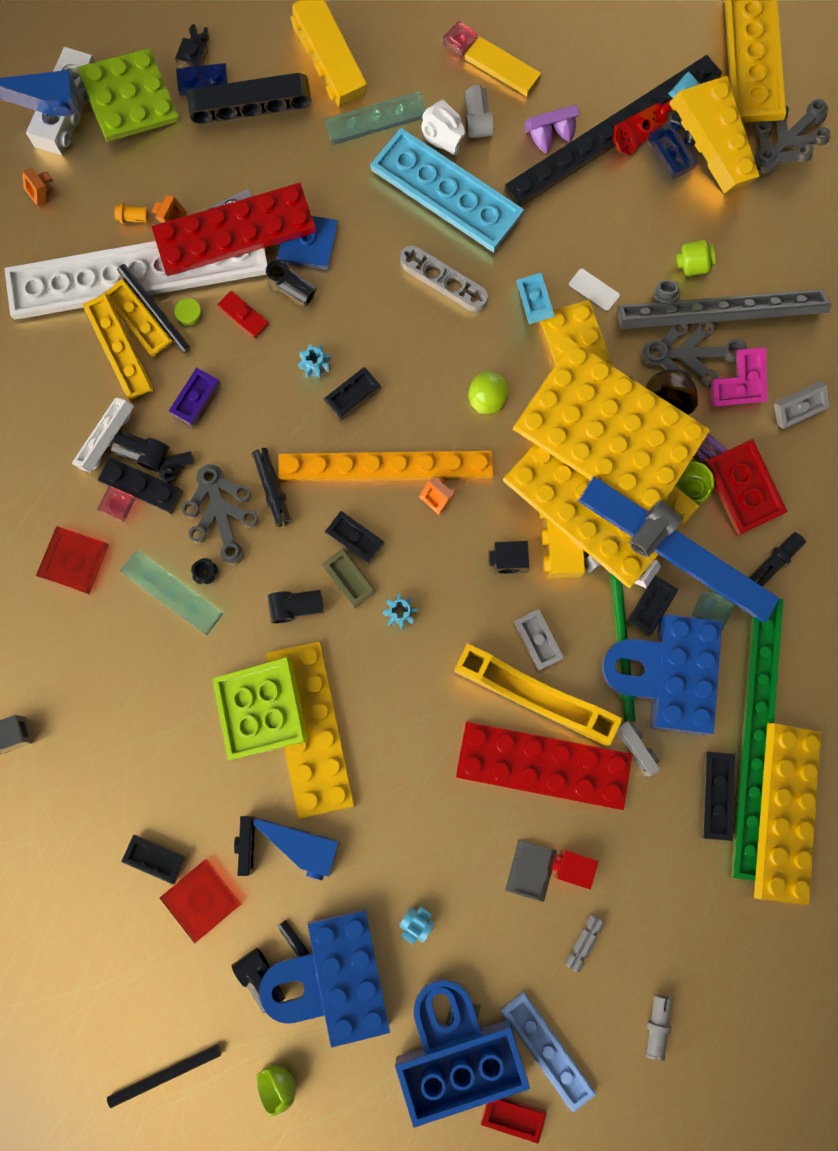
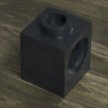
[489,541,529,574]

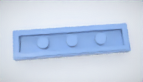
[500,991,596,1113]

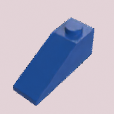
[0,70,78,116]
[253,818,340,880]

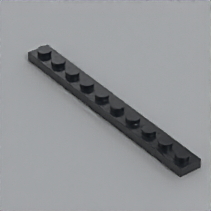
[504,55,722,207]

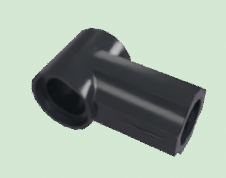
[266,260,317,307]
[111,430,170,472]
[267,590,324,624]
[231,947,286,1014]

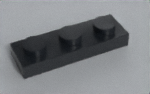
[97,457,183,515]
[701,752,735,841]

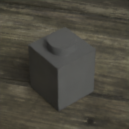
[0,715,32,755]

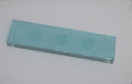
[324,91,426,145]
[120,550,223,635]

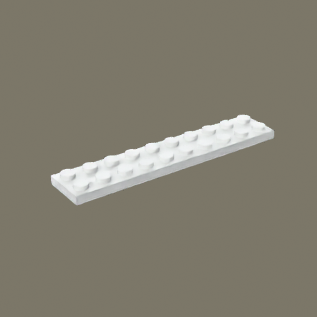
[4,241,268,320]

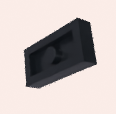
[325,511,385,565]

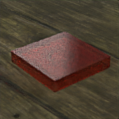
[36,526,109,595]
[159,859,241,944]

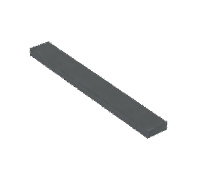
[616,289,831,329]

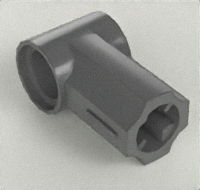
[628,499,683,558]

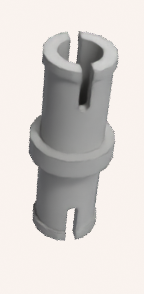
[645,994,673,1061]

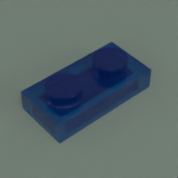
[176,63,229,97]
[648,123,697,179]

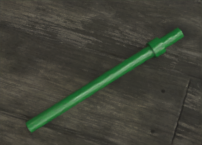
[610,573,636,722]

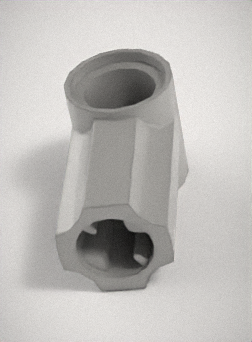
[465,85,493,138]

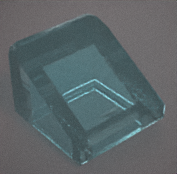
[692,591,734,630]

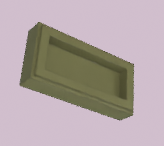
[322,548,376,608]

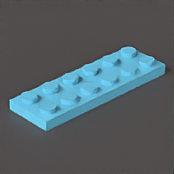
[370,128,524,253]

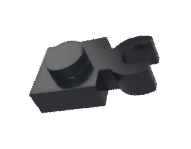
[175,24,210,71]

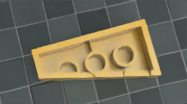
[290,0,367,107]
[669,76,759,194]

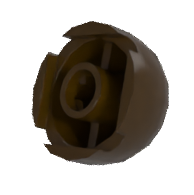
[645,370,698,415]

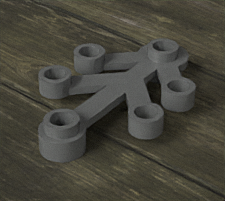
[754,99,830,173]
[642,322,747,387]
[182,464,259,565]

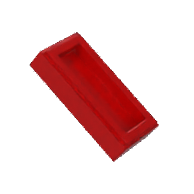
[480,1097,547,1144]

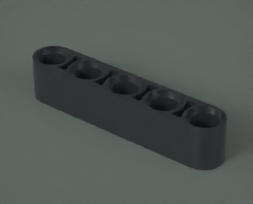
[187,73,312,124]

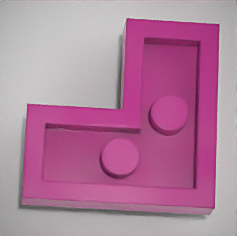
[711,347,767,406]

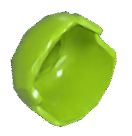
[468,371,509,414]
[675,461,714,504]
[256,1064,296,1117]

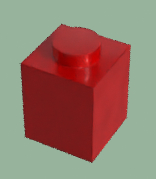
[551,849,599,890]

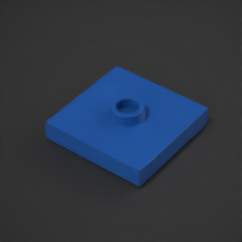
[277,216,338,271]

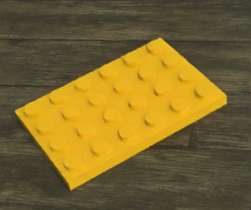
[513,341,710,511]
[503,444,699,588]

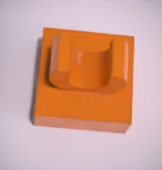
[22,167,53,207]
[152,195,187,223]
[419,476,456,515]

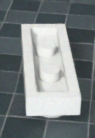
[72,398,134,473]

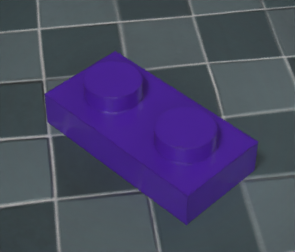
[169,367,221,427]

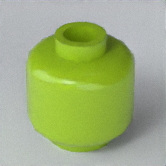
[676,239,716,276]

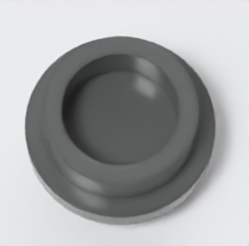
[654,280,680,304]

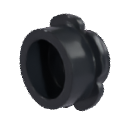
[191,558,218,584]

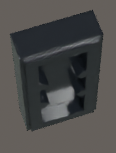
[324,367,381,421]
[626,575,679,637]
[234,816,256,876]
[121,834,187,885]

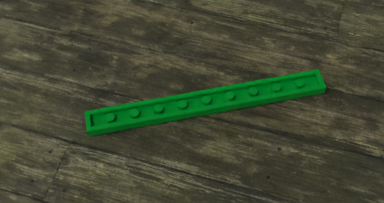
[731,599,784,881]

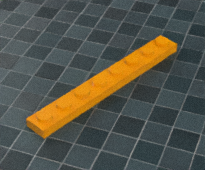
[278,451,493,482]

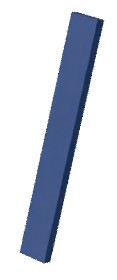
[578,477,780,622]

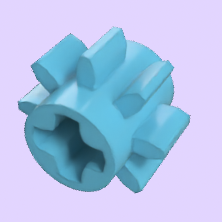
[298,344,331,379]
[383,594,417,630]
[399,906,435,944]

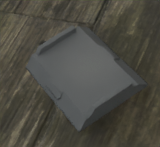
[505,840,557,902]

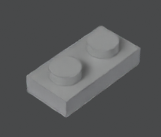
[774,381,830,429]
[514,609,564,671]
[616,721,660,777]

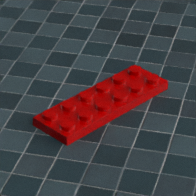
[151,182,316,277]
[455,722,632,810]

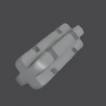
[566,915,605,972]

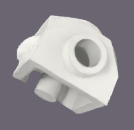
[421,99,465,155]

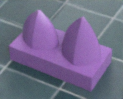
[524,105,580,153]

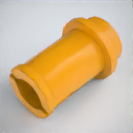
[115,202,149,224]

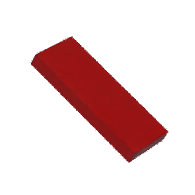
[217,290,269,339]

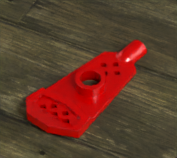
[613,99,673,155]

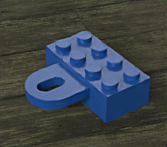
[602,614,722,736]
[259,908,390,1048]
[395,979,530,1128]

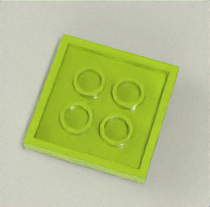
[77,48,179,142]
[212,657,308,761]

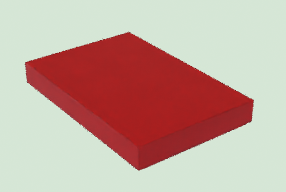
[703,439,788,535]

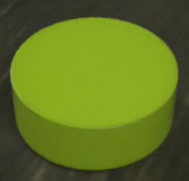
[174,298,202,326]

